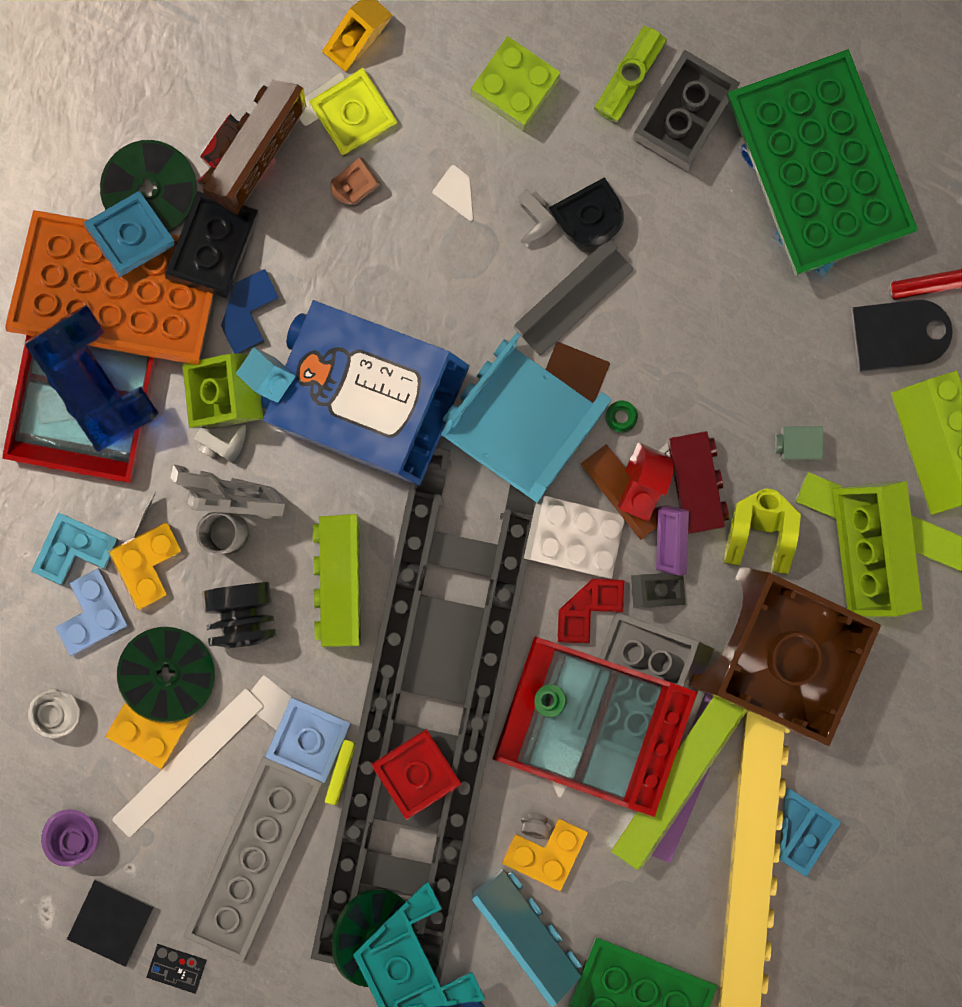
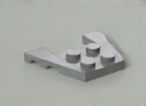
[171,465,285,519]

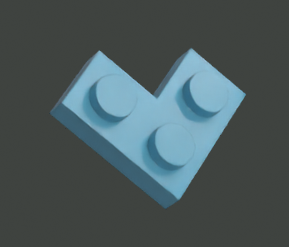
[31,512,119,585]

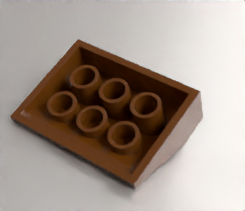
[201,80,307,215]

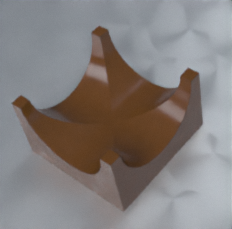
[689,567,881,746]

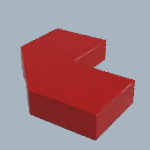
[557,579,625,643]

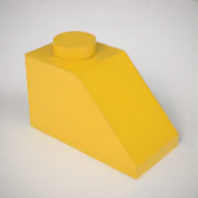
[322,0,393,72]

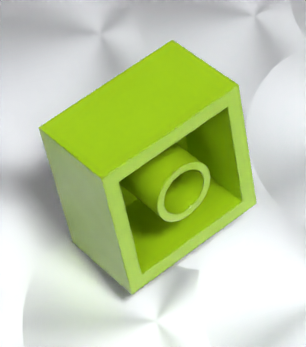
[471,36,561,132]
[182,353,263,429]

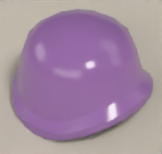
[41,809,99,867]

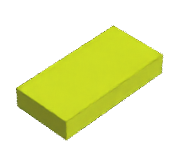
[324,739,356,805]

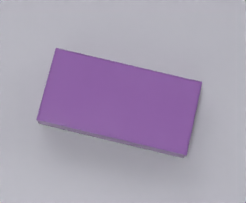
[656,505,689,576]

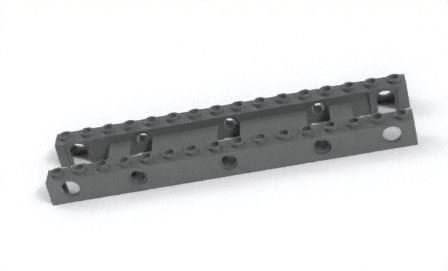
[310,448,536,983]

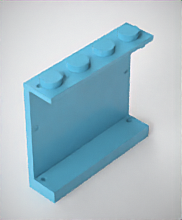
[441,333,612,503]

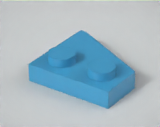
[779,788,841,877]

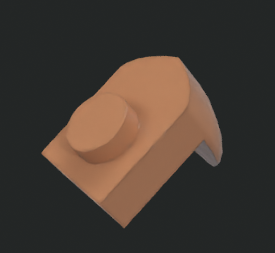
[330,158,381,205]

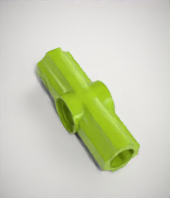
[594,25,667,123]

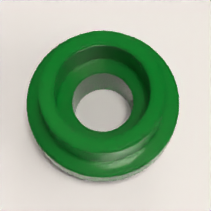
[605,400,638,433]
[534,684,567,717]

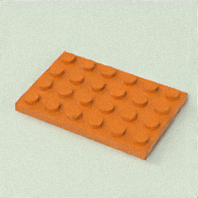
[5,210,214,365]

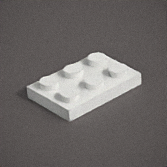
[524,495,624,579]

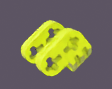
[724,489,801,575]

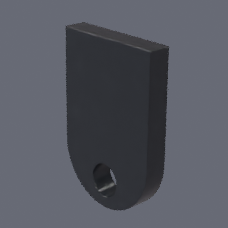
[851,300,953,372]

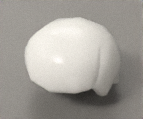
[28,689,80,739]

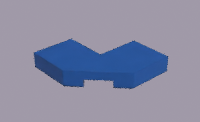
[221,269,279,354]

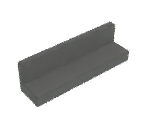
[514,239,633,355]

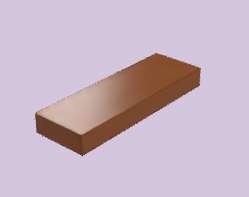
[581,444,658,540]

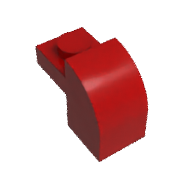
[617,442,674,521]

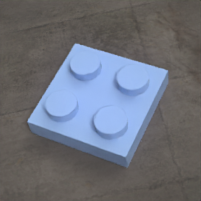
[265,697,351,783]

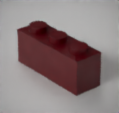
[667,431,729,535]

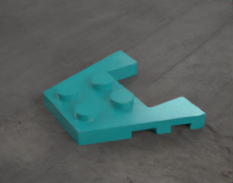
[353,882,485,1007]

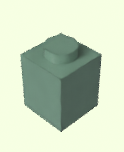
[775,426,823,461]

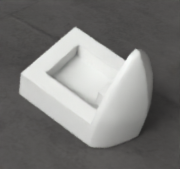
[194,424,246,464]

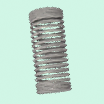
[196,512,249,554]

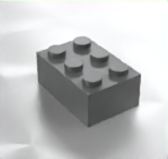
[632,50,740,171]

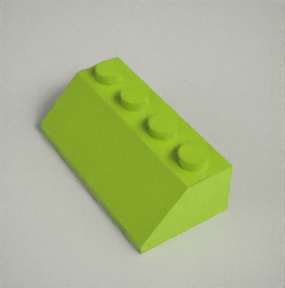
[890,370,962,515]
[833,481,923,616]
[313,514,361,647]

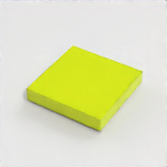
[308,68,397,157]

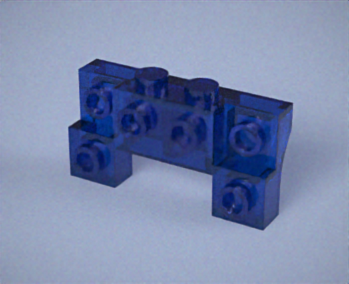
[25,304,159,452]

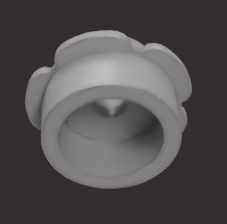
[521,813,552,839]

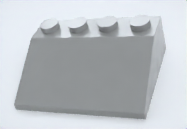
[571,612,714,758]

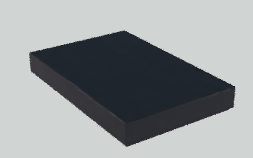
[165,191,259,298]

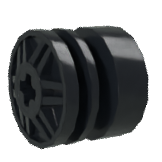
[202,582,277,649]

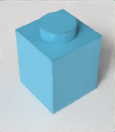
[236,347,296,403]

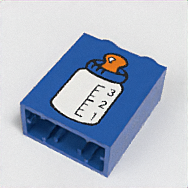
[261,300,470,486]

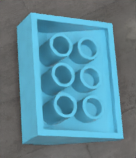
[472,869,582,1007]

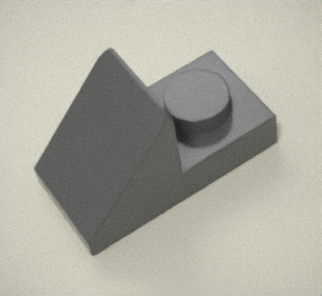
[631,573,686,608]

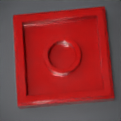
[371,729,462,820]

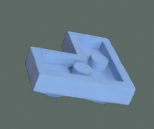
[55,568,129,656]

